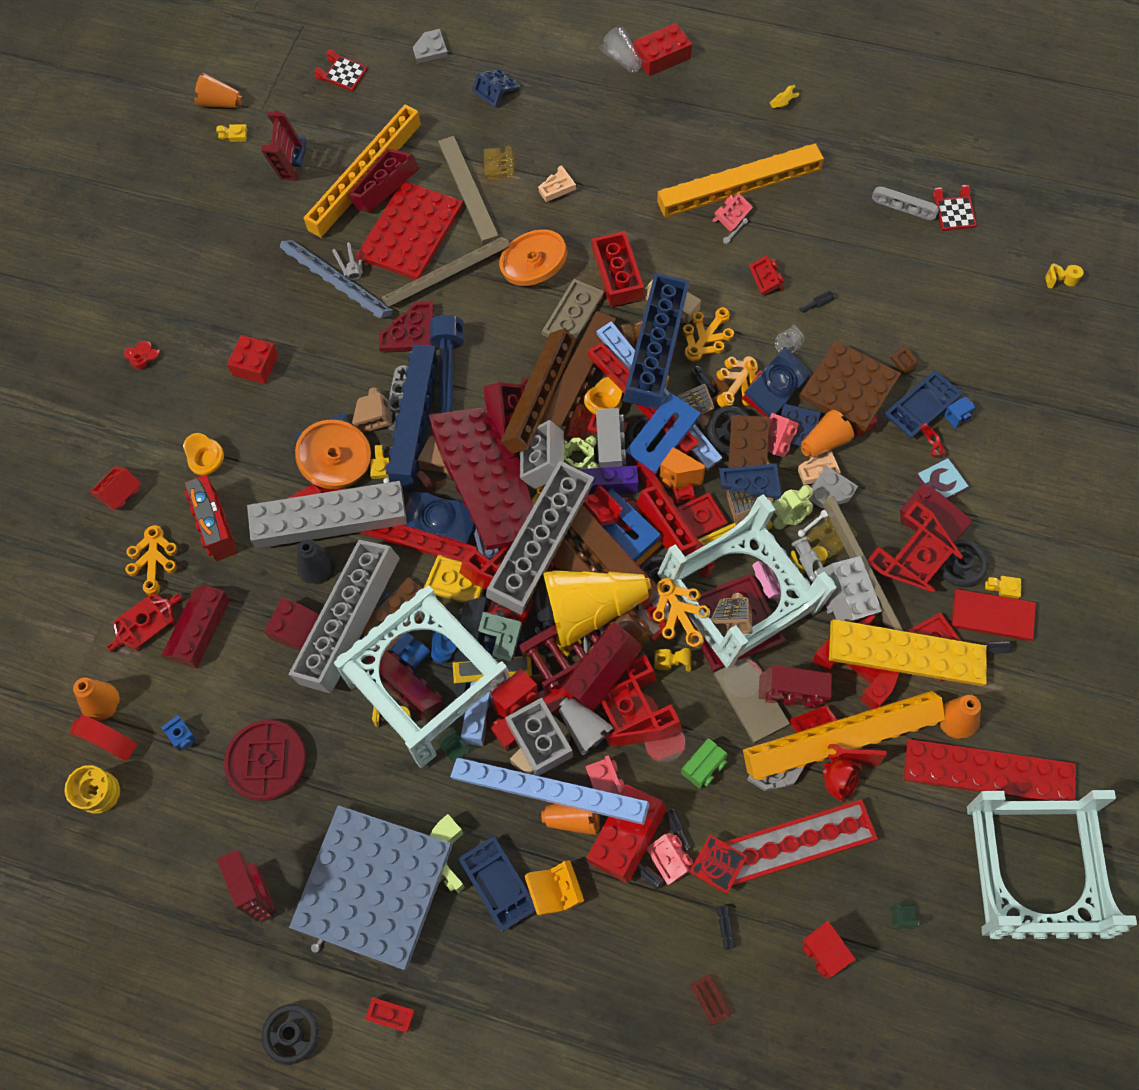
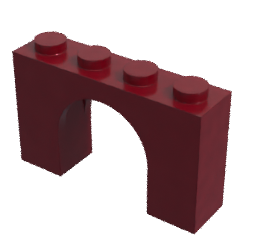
[216,849,277,922]

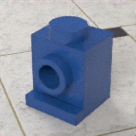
[944,397,976,429]
[161,715,196,751]

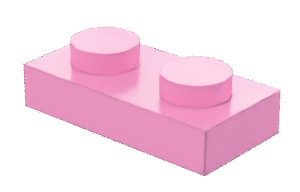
[752,561,781,599]

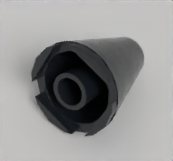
[297,540,335,585]
[532,577,556,630]

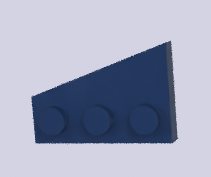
[720,464,781,499]

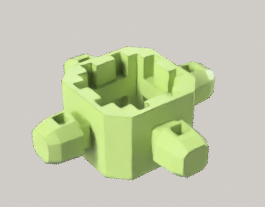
[564,436,600,470]
[773,485,813,530]

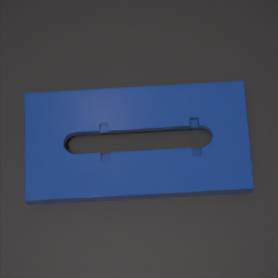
[625,393,701,474]
[602,488,662,562]

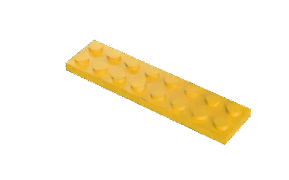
[829,619,986,686]

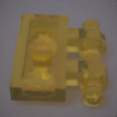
[483,146,515,180]
[807,517,859,560]

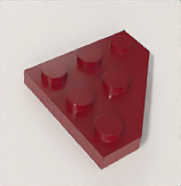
[379,301,434,352]

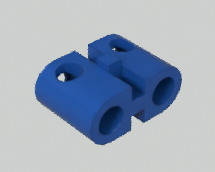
[390,633,430,670]

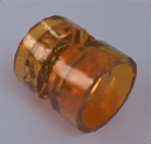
[620,320,643,346]

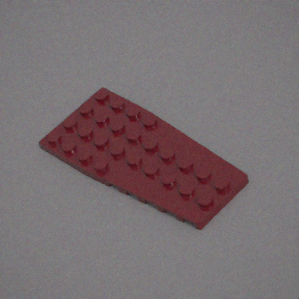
[428,407,533,550]

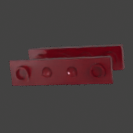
[261,111,303,181]
[519,625,599,691]

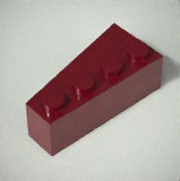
[348,148,420,213]

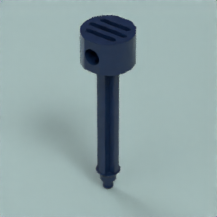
[429,315,464,413]

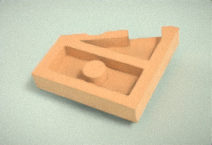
[538,166,576,202]
[798,450,841,485]

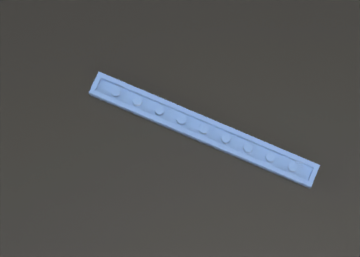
[597,322,722,471]
[450,758,650,825]

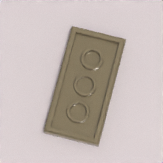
[542,279,605,348]
[714,657,790,744]

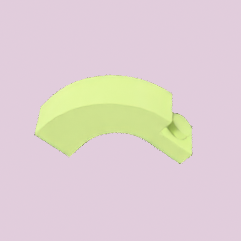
[430,814,465,894]

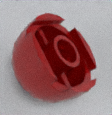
[823,759,862,802]

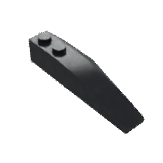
[455,597,489,722]

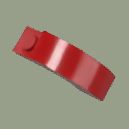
[69,714,138,762]

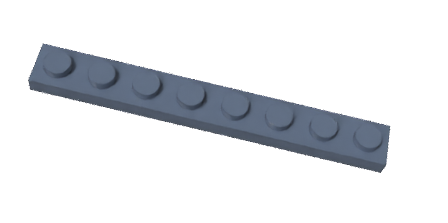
[280,240,393,318]

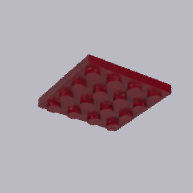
[685,573,786,672]

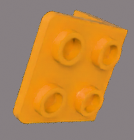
[525,860,584,916]

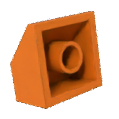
[660,447,705,489]

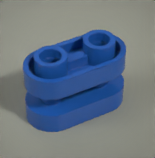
[431,626,456,663]

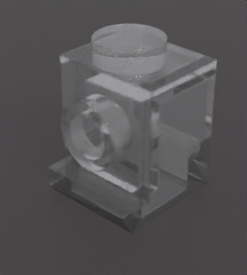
[775,324,805,353]

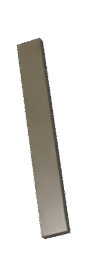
[438,136,499,244]
[382,237,510,307]
[823,496,903,631]

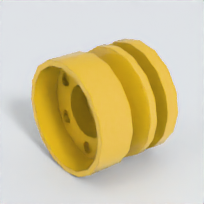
[65,765,120,814]

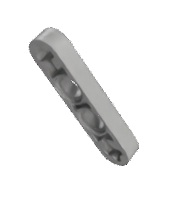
[872,186,939,220]
[387,365,407,431]

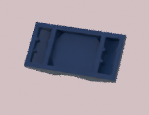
[744,347,811,418]
[884,370,963,439]
[404,492,475,544]
[458,836,536,933]

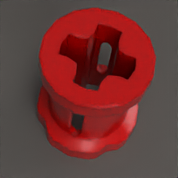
[672,483,695,504]

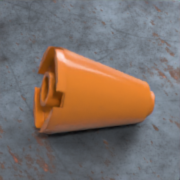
[194,73,242,108]
[801,410,854,457]
[73,678,120,721]
[940,695,981,739]
[541,803,600,835]

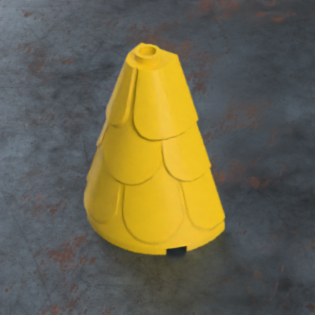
[543,571,651,647]

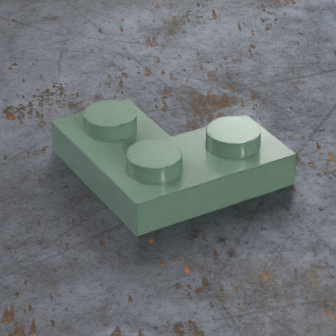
[478,612,523,661]

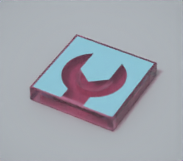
[916,457,970,500]

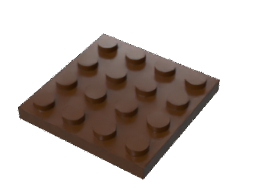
[799,340,901,431]

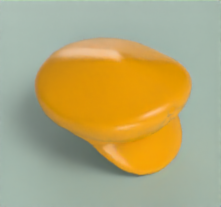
[584,377,623,415]
[184,433,224,476]

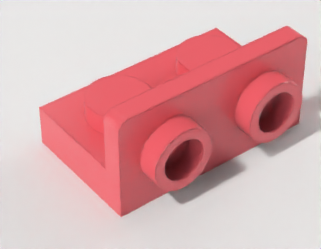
[712,193,753,232]
[768,413,799,458]
[585,755,625,795]
[647,833,693,885]

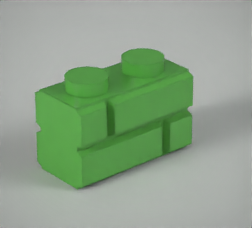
[681,739,727,789]

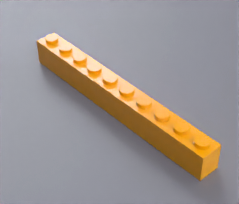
[304,105,421,238]
[657,143,824,217]
[743,691,945,780]

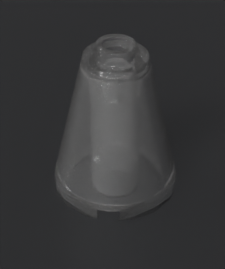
[599,26,642,72]

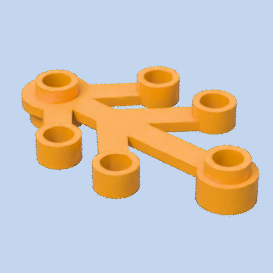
[683,308,734,362]
[717,356,758,407]
[125,525,178,595]
[653,578,710,648]

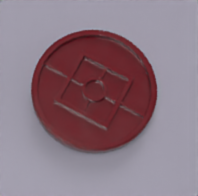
[224,720,307,801]

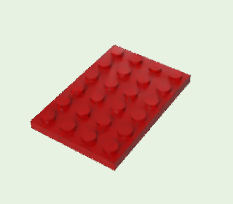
[356,182,463,280]

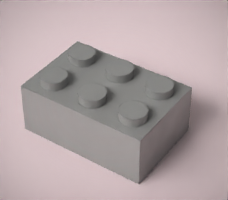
[596,408,626,468]
[520,420,564,489]
[818,556,882,623]
[505,698,573,776]

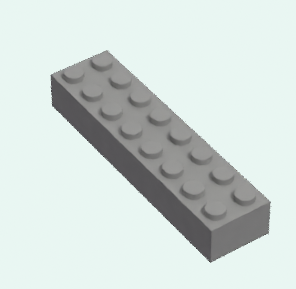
[486,460,594,615]
[247,481,407,548]
[288,540,400,694]

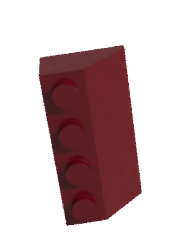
[161,585,230,669]
[561,622,643,711]
[366,650,444,724]

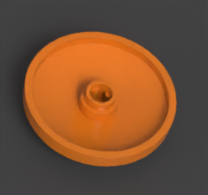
[499,230,567,286]
[295,420,371,489]

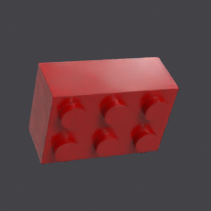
[634,23,692,76]

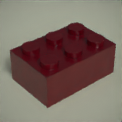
[758,665,832,709]

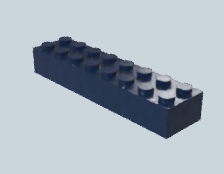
[623,273,690,410]
[386,344,439,492]

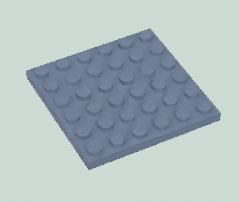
[289,805,453,971]

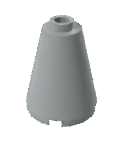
[559,697,614,755]

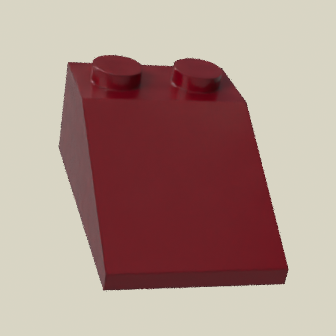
[483,382,525,437]
[900,484,972,544]
[264,597,319,651]

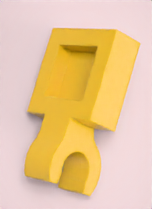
[770,85,799,108]
[216,124,247,142]
[370,445,390,479]
[985,576,1021,599]

